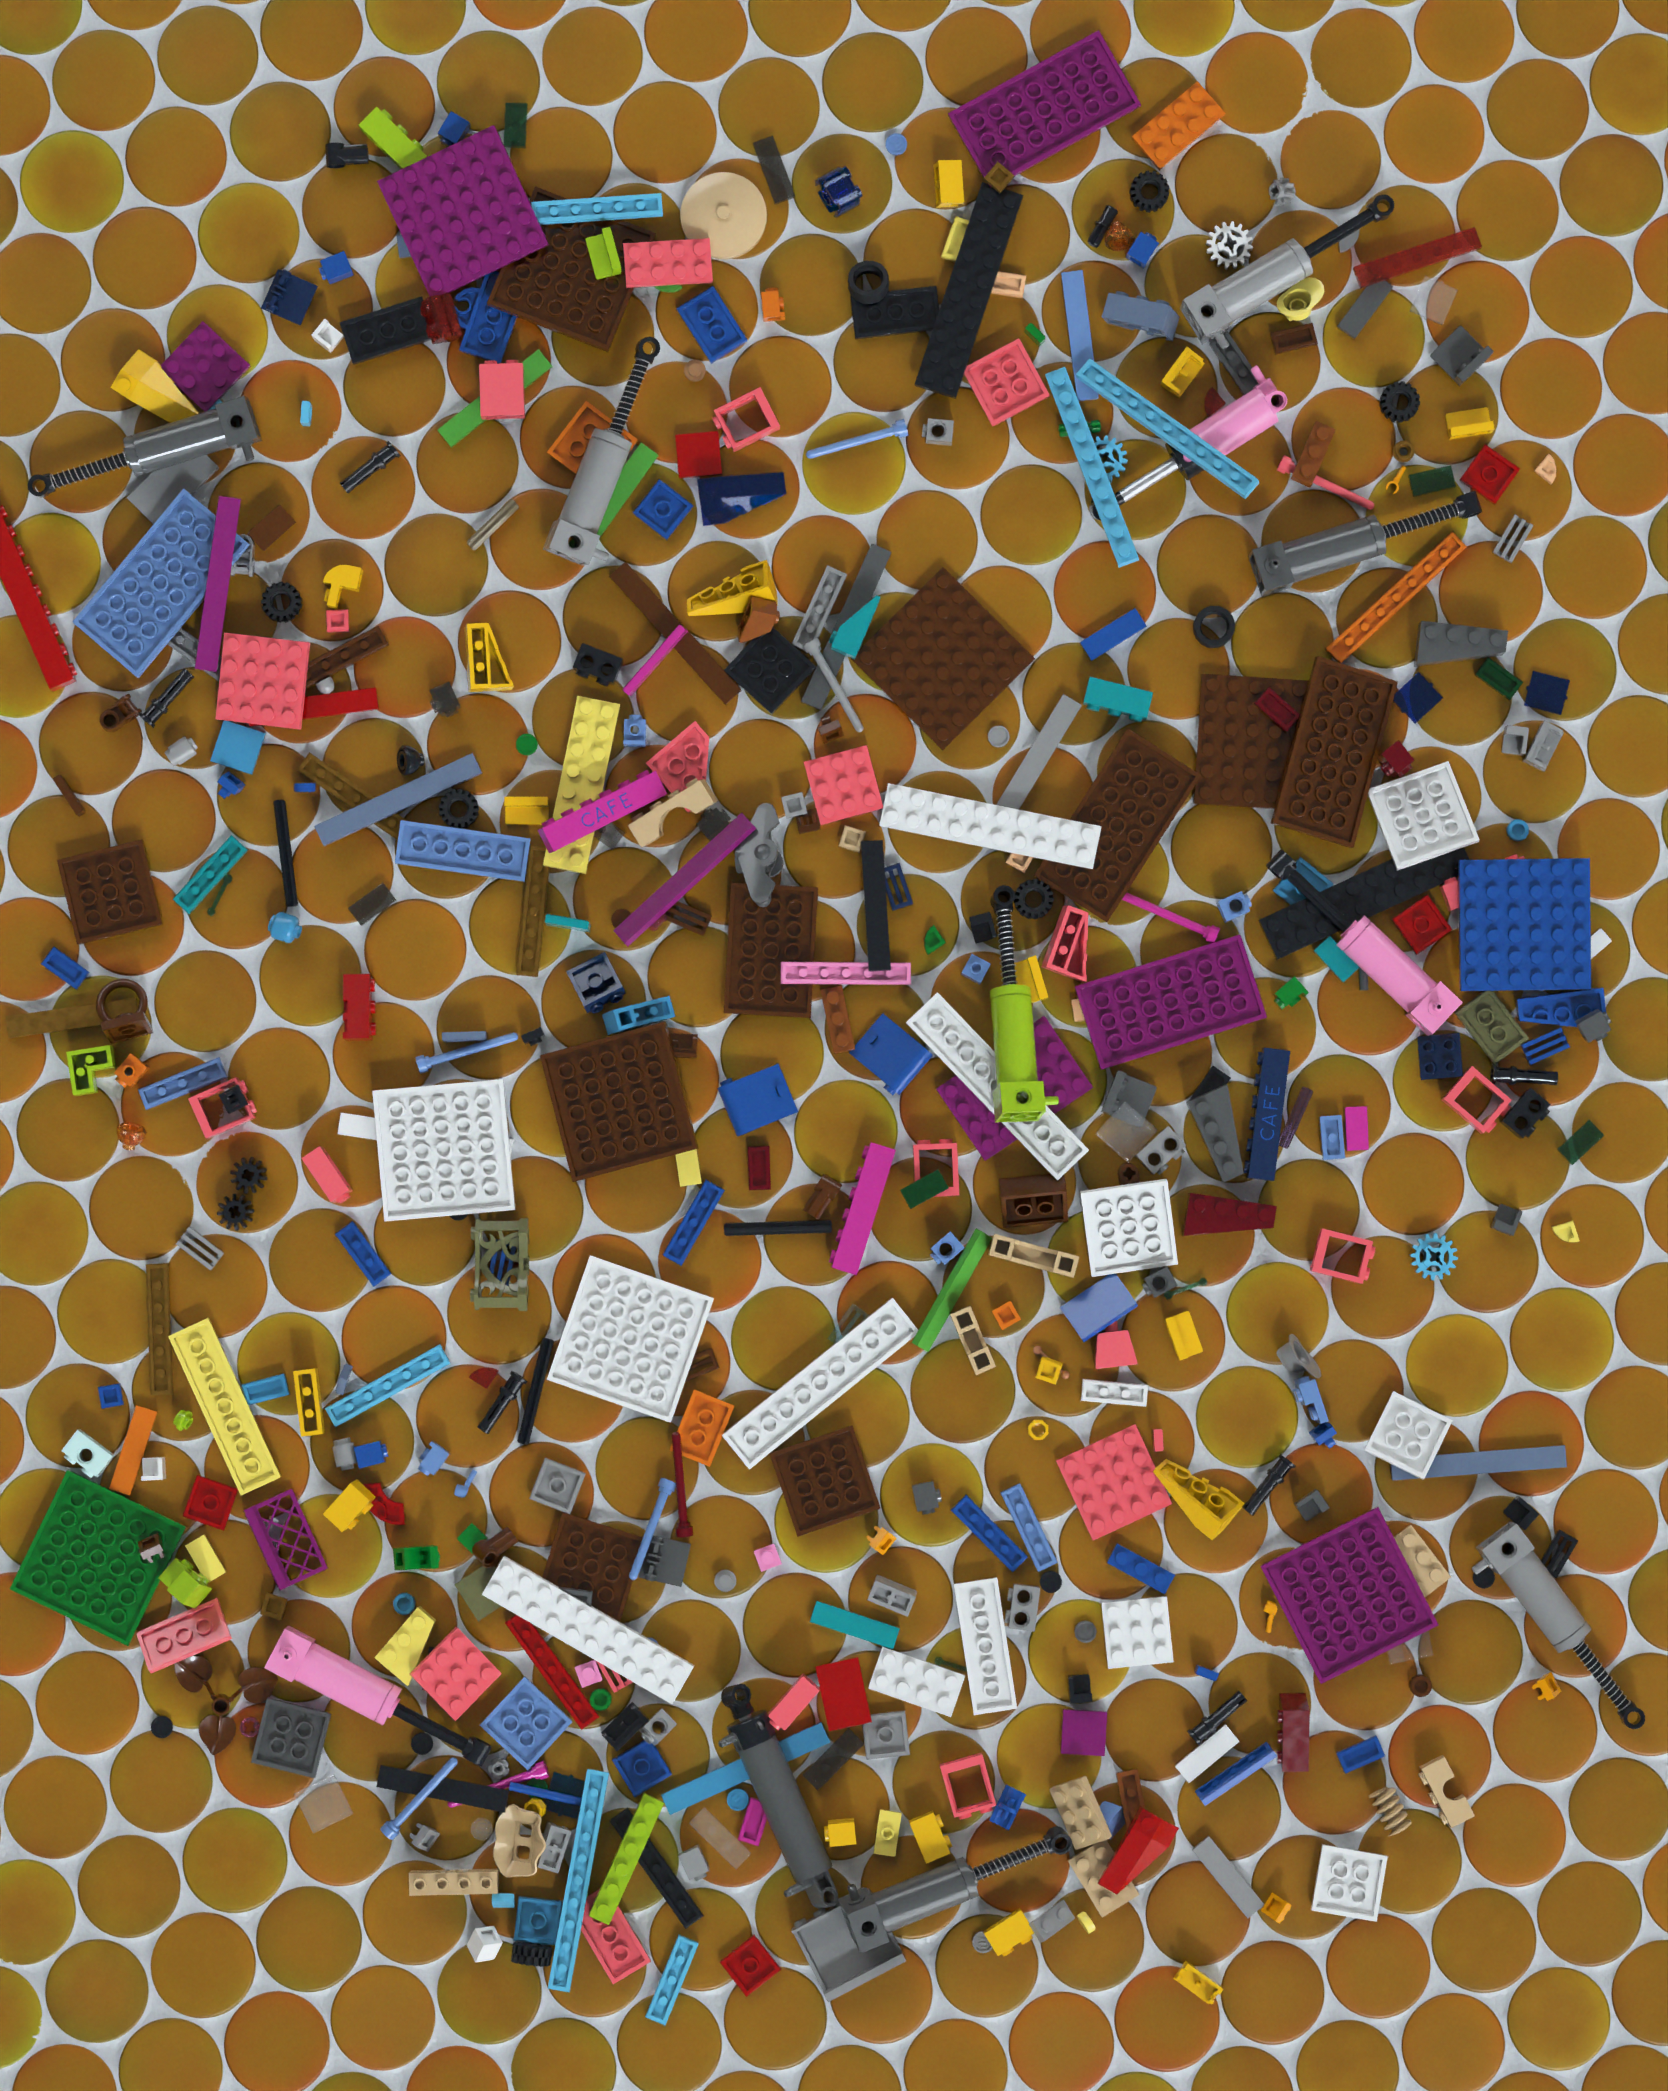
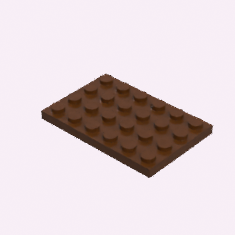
[724,883,818,1018]

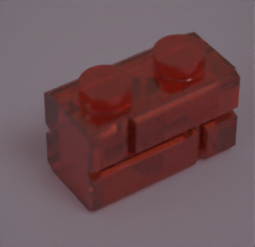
[420,293,462,344]

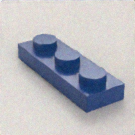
[1106,1544,1175,1594]

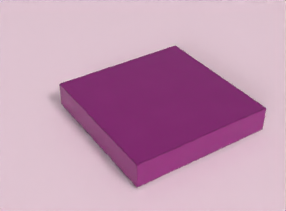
[1061,1709,1107,1756]

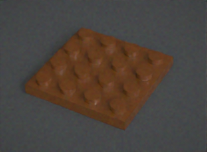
[57,839,163,945]
[769,1425,881,1537]
[542,1512,643,1622]

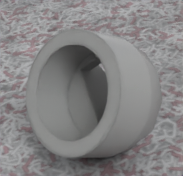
[316,676,334,694]

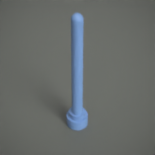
[806,419,909,459]
[415,1032,518,1074]
[629,1478,676,1580]
[380,1757,458,1840]

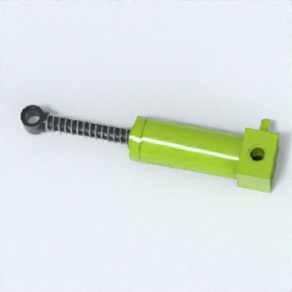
[990,885,1059,1123]

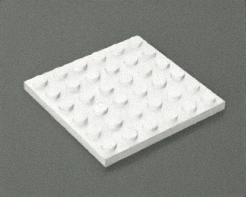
[372,1079,515,1221]
[547,1255,714,1423]

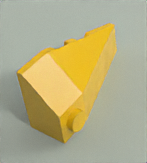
[110,349,199,423]
[687,560,778,616]
[1153,1459,1245,1540]

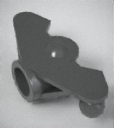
[735,803,784,907]

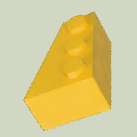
[464,623,514,692]

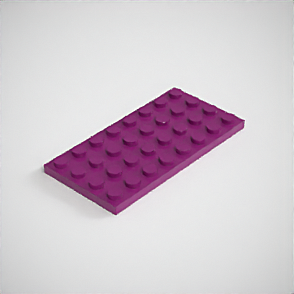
[948,30,1141,188]
[1074,935,1267,1070]

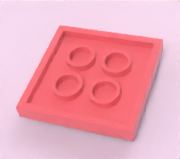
[964,338,1050,427]
[804,745,883,825]
[410,1627,502,1721]

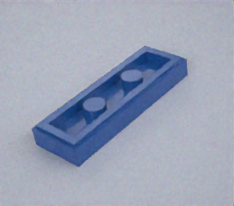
[1080,608,1147,661]
[335,1221,392,1287]

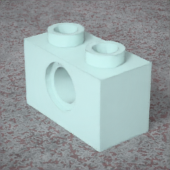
[62,1429,115,1478]

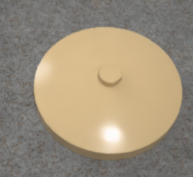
[680,172,767,259]

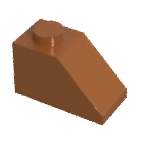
[738,596,780,643]

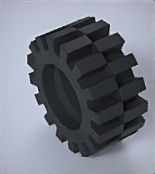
[1130,170,1170,213]
[1379,381,1420,423]
[261,582,302,623]
[439,789,479,829]
[1014,879,1054,919]
[511,1942,552,1967]

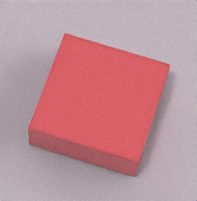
[326,609,349,633]
[1152,1429,1164,1452]

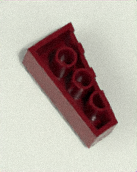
[1182,1193,1277,1236]

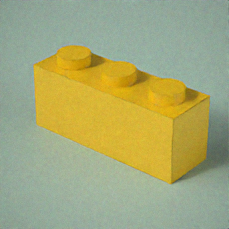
[293,1368,325,1437]

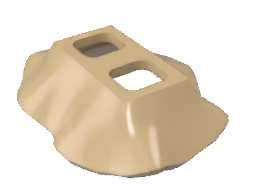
[493,1804,546,1878]

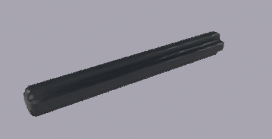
[273,799,298,907]
[724,1220,832,1236]
[517,1338,554,1445]

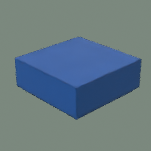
[98,1383,124,1409]
[1194,1665,1219,1681]

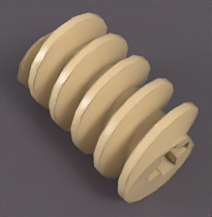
[1368,1787,1412,1836]

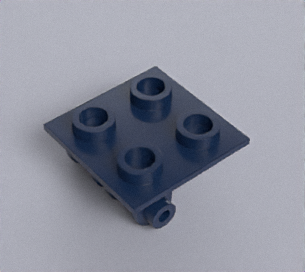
[261,269,318,326]
[1417,1033,1463,1080]

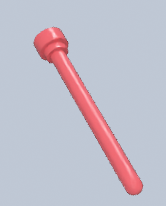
[1277,455,1374,510]

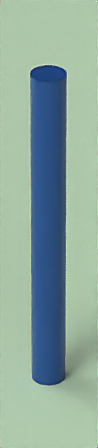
[508,1782,582,1806]

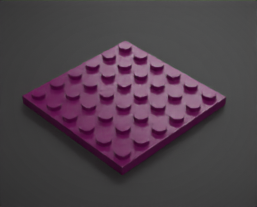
[377,125,549,300]
[1261,1507,1439,1684]

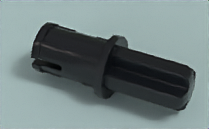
[1088,205,1118,248]

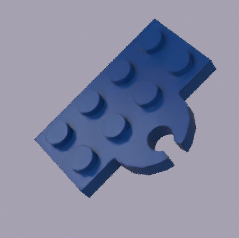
[452,271,517,364]

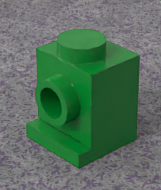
[1273,976,1309,1010]

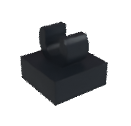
[219,1085,249,1114]

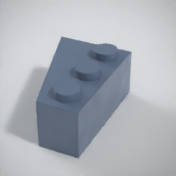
[1102,291,1180,342]

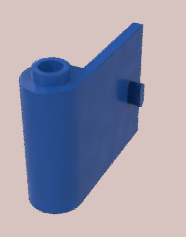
[849,1013,933,1095]
[717,1064,798,1137]

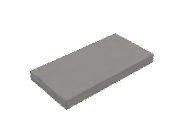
[127,455,219,524]

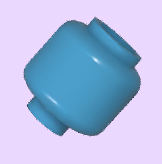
[268,912,302,943]

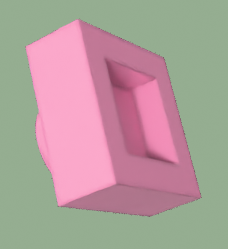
[754,1543,782,1572]
[575,1660,603,1688]

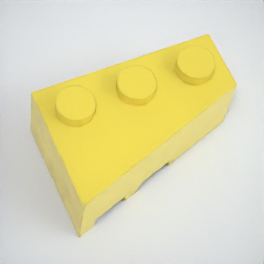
[375,1606,436,1686]

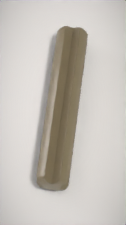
[467,499,519,550]

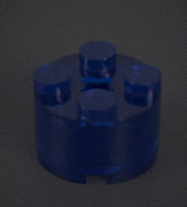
[815,166,863,218]

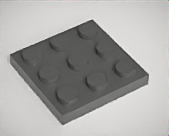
[251,1698,332,1778]

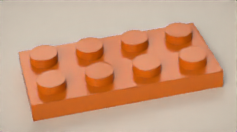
[1132,81,1226,171]

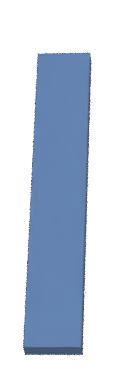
[1061,270,1099,401]

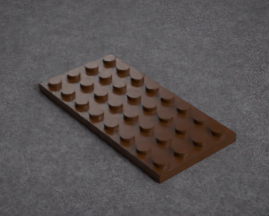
[1271,656,1398,848]
[1034,729,1201,922]

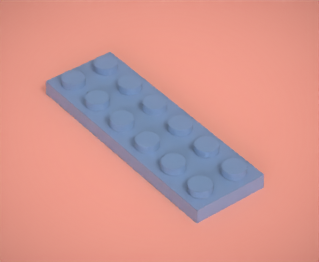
[395,820,531,882]

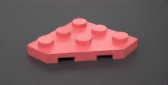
[646,721,709,813]

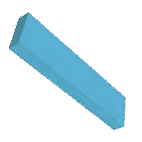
[645,1934,699,2025]

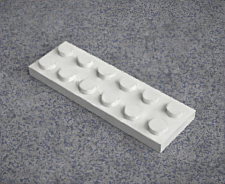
[954,1577,1017,1715]

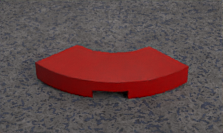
[363,1483,405,1525]

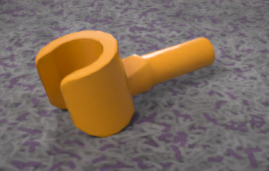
[1386,466,1406,494]
[1263,1600,1277,1633]

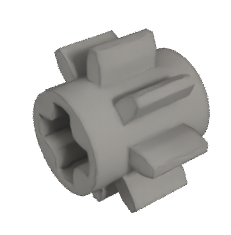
[1269,177,1296,205]

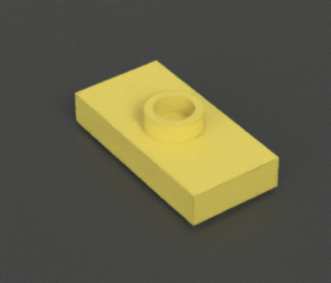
[873,1809,902,1857]

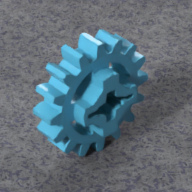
[1095,435,1128,483]
[1410,1233,1458,1280]

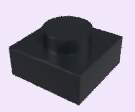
[521,1027,545,1046]

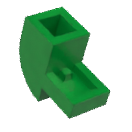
[393,1545,440,1570]

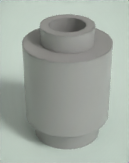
[164,736,198,766]
[332,1437,357,1471]

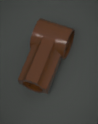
[803,1173,842,1220]
[472,1527,518,1568]

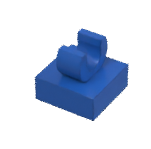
[217,772,246,799]
[1309,1422,1337,1449]

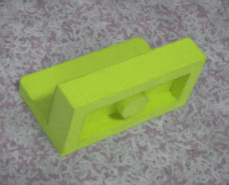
[586,227,621,280]

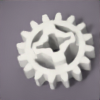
[1206,221,1253,270]

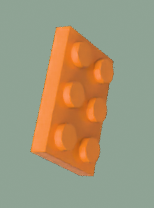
[669,1389,735,1467]

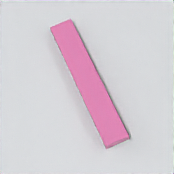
[780,962,911,985]

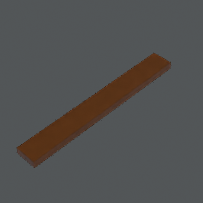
[609,562,742,705]

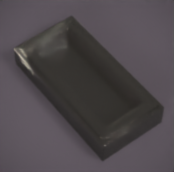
[348,883,396,926]

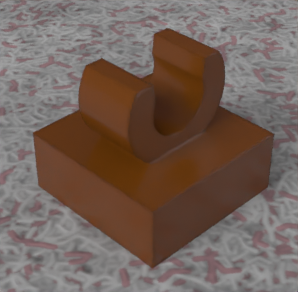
[818,715,844,744]
[796,808,821,834]
[138,1533,164,1563]

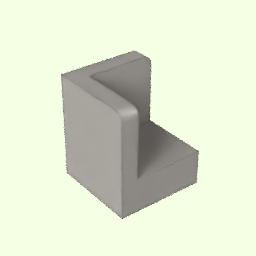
[1501,725,1529,756]

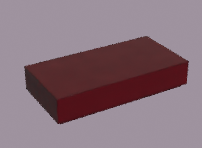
[1254,687,1300,732]
[748,1146,771,1190]

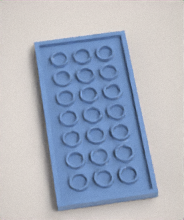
[73,488,250,678]

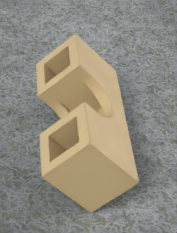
[950,1306,996,1375]
[1418,1755,1475,1828]

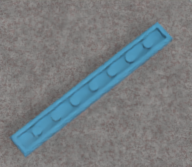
[661,1722,830,1815]

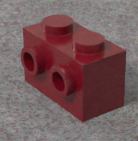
[1378,740,1415,778]

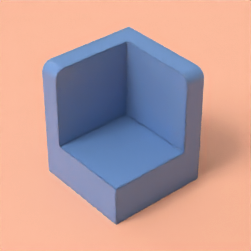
[1099,1801,1125,1839]

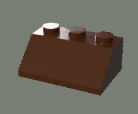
[999,1174,1068,1228]

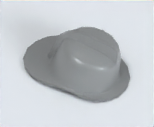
[1277,1334,1321,1378]

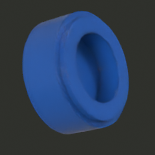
[294,783,316,792]

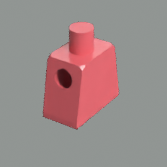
[1094,1321,1137,1369]

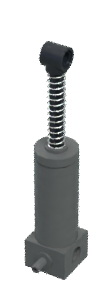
[28,396,262,498]
[1248,491,1483,597]
[838,1826,1072,1953]

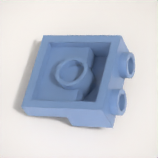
[1293,1376,1329,1424]

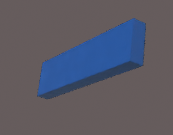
[663,1180,725,1266]
[951,1495,1028,1572]
[1195,1742,1277,1806]

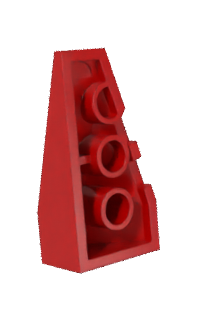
[1097,1806,1179,1894]

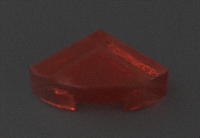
[1204,387,1226,418]
[469,1367,499,1389]

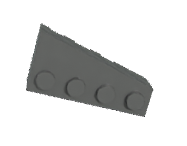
[1186,1084,1244,1182]

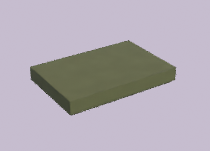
[1454,991,1529,1064]

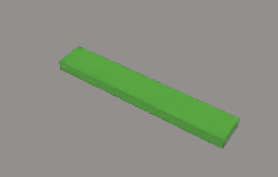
[437,349,552,448]
[569,443,659,548]
[912,1228,992,1352]

